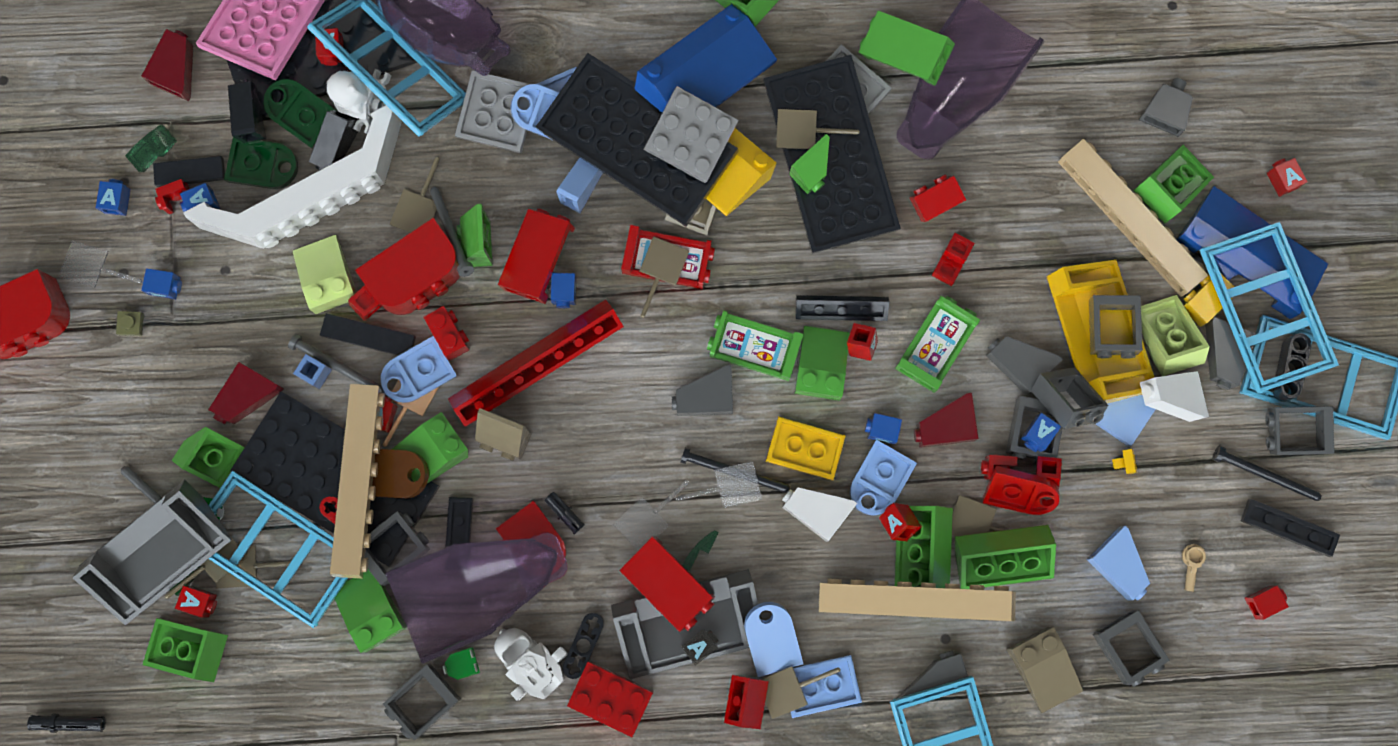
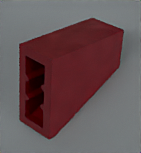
[141,29,193,102]
[208,362,284,425]
[914,393,979,448]

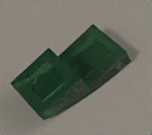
[125,124,177,172]
[683,530,719,572]

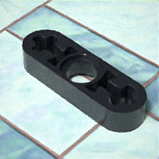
[563,613,604,679]

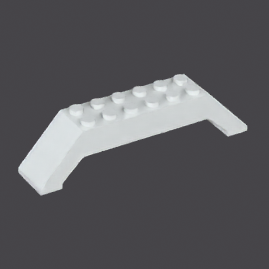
[184,105,402,249]

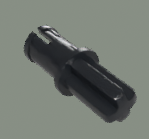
[545,492,585,535]

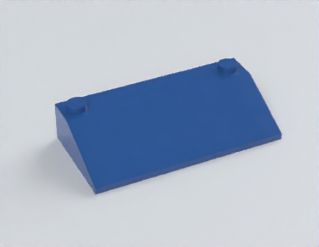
[635,4,777,112]
[1176,186,1328,319]

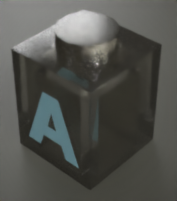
[681,629,719,666]

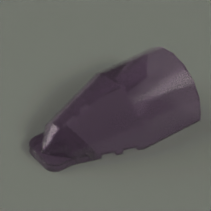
[897,0,1045,160]
[385,532,568,664]

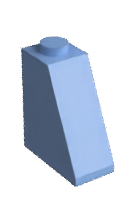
[556,158,603,213]
[1087,526,1150,600]

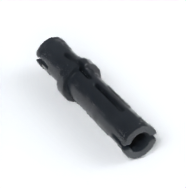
[27,713,106,733]

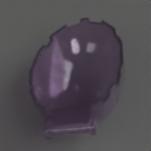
[375,0,511,76]

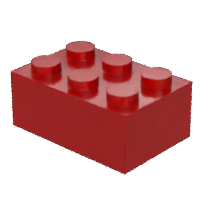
[567,661,654,737]

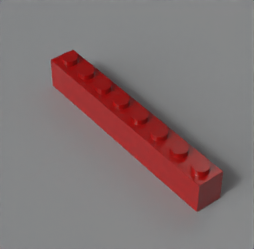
[448,299,624,427]

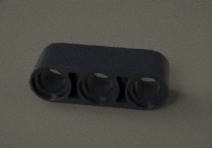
[1273,333,1311,402]

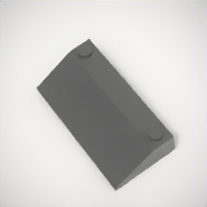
[72,479,232,625]
[611,569,762,679]

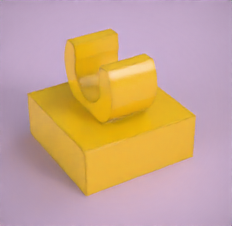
[1112,449,1138,474]

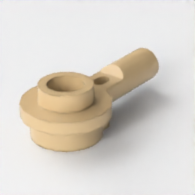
[1182,544,1206,592]

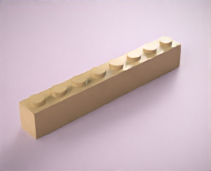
[1058,139,1208,297]
[330,384,385,579]
[819,579,1016,621]

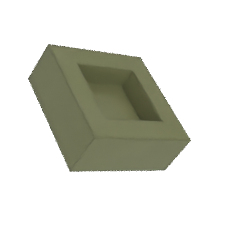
[116,311,144,336]

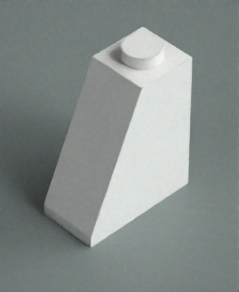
[1140,371,1209,422]
[782,487,857,542]

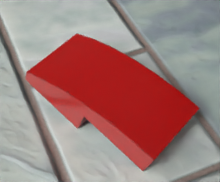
[931,233,975,286]

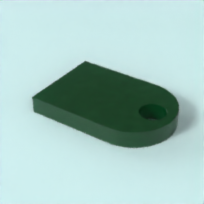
[264,79,335,149]
[224,137,298,189]

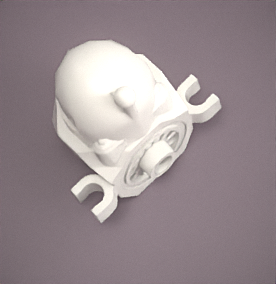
[327,69,392,134]
[494,628,568,701]

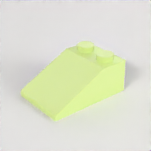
[293,235,357,314]
[1141,295,1210,376]

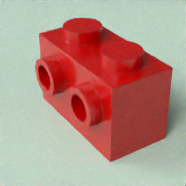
[909,174,966,222]
[423,306,469,361]
[724,675,769,729]

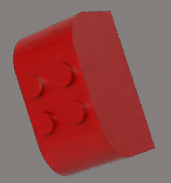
[355,218,460,315]
[0,269,70,359]

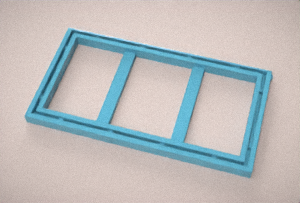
[307,0,466,137]
[1199,222,1339,394]
[1239,315,1398,440]
[209,471,348,628]
[890,676,993,746]

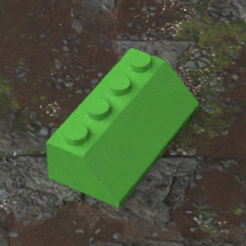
[895,506,953,588]
[955,525,1056,589]

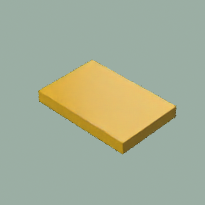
[766,416,846,481]

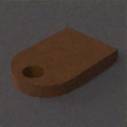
[372,449,429,498]

